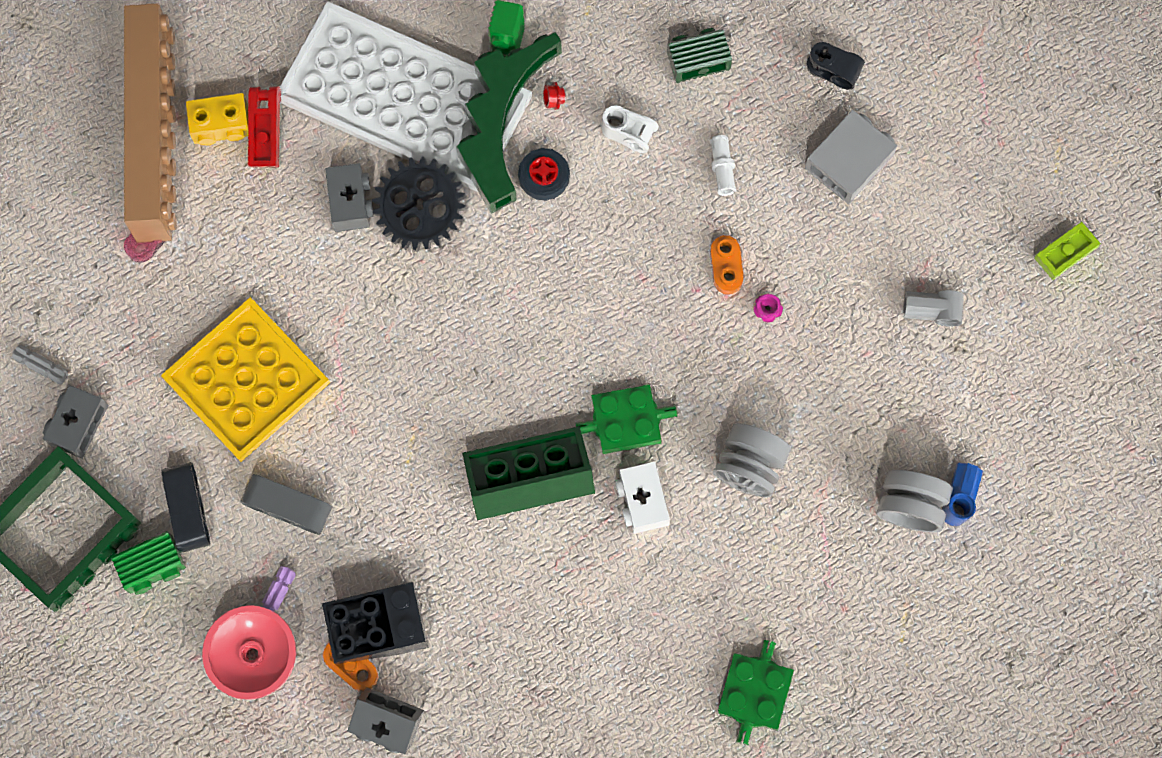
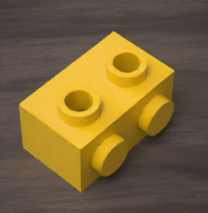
[186,93,248,145]

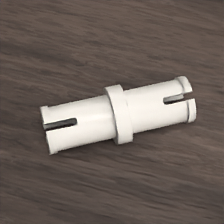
[710,135,736,196]

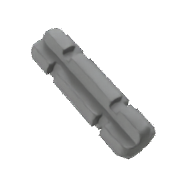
[12,345,68,384]

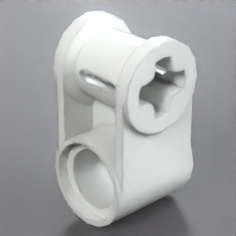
[601,105,659,153]

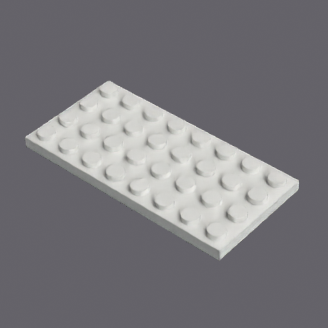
[280,1,532,192]

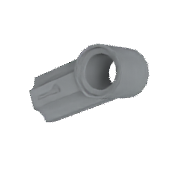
[903,290,964,327]

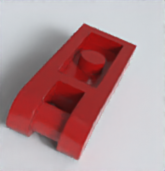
[248,86,281,168]

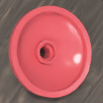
[202,606,296,700]

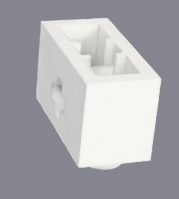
[615,462,670,534]

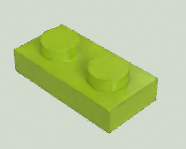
[1034,222,1101,280]

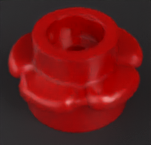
[543,82,565,110]

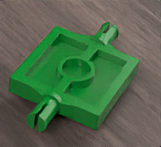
[575,384,677,454]
[718,640,794,745]

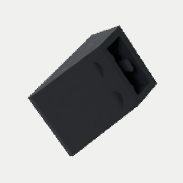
[322,582,429,664]

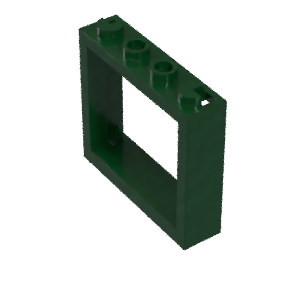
[0,446,142,612]

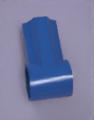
[942,463,983,526]

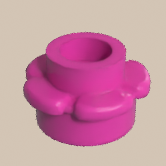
[753,294,783,322]

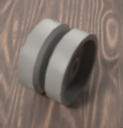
[877,470,953,533]

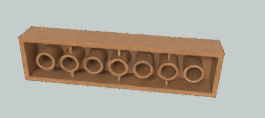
[124,3,177,243]

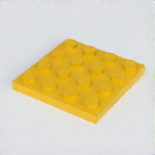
[161,297,330,462]

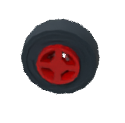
[518,148,570,201]

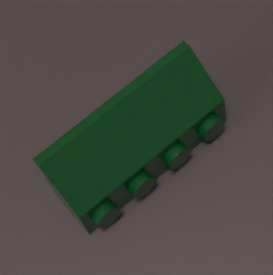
[462,426,595,521]

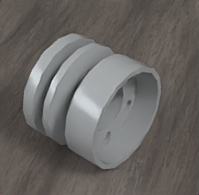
[713,423,791,498]

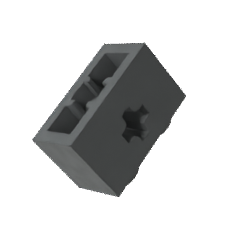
[325,163,374,232]
[43,385,109,459]
[347,687,424,755]

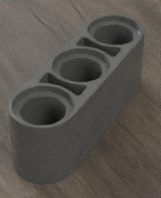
[240,474,332,535]

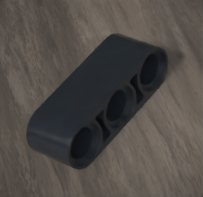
[161,462,210,553]

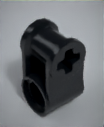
[806,42,865,90]

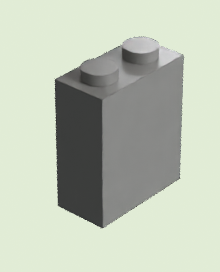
[805,110,897,205]

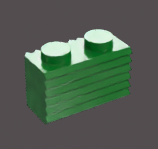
[488,0,525,58]
[111,531,186,595]

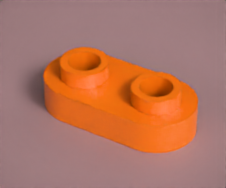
[710,235,744,295]
[323,642,378,692]

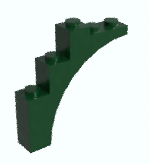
[456,32,562,214]

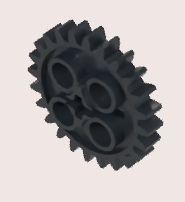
[372,156,468,252]

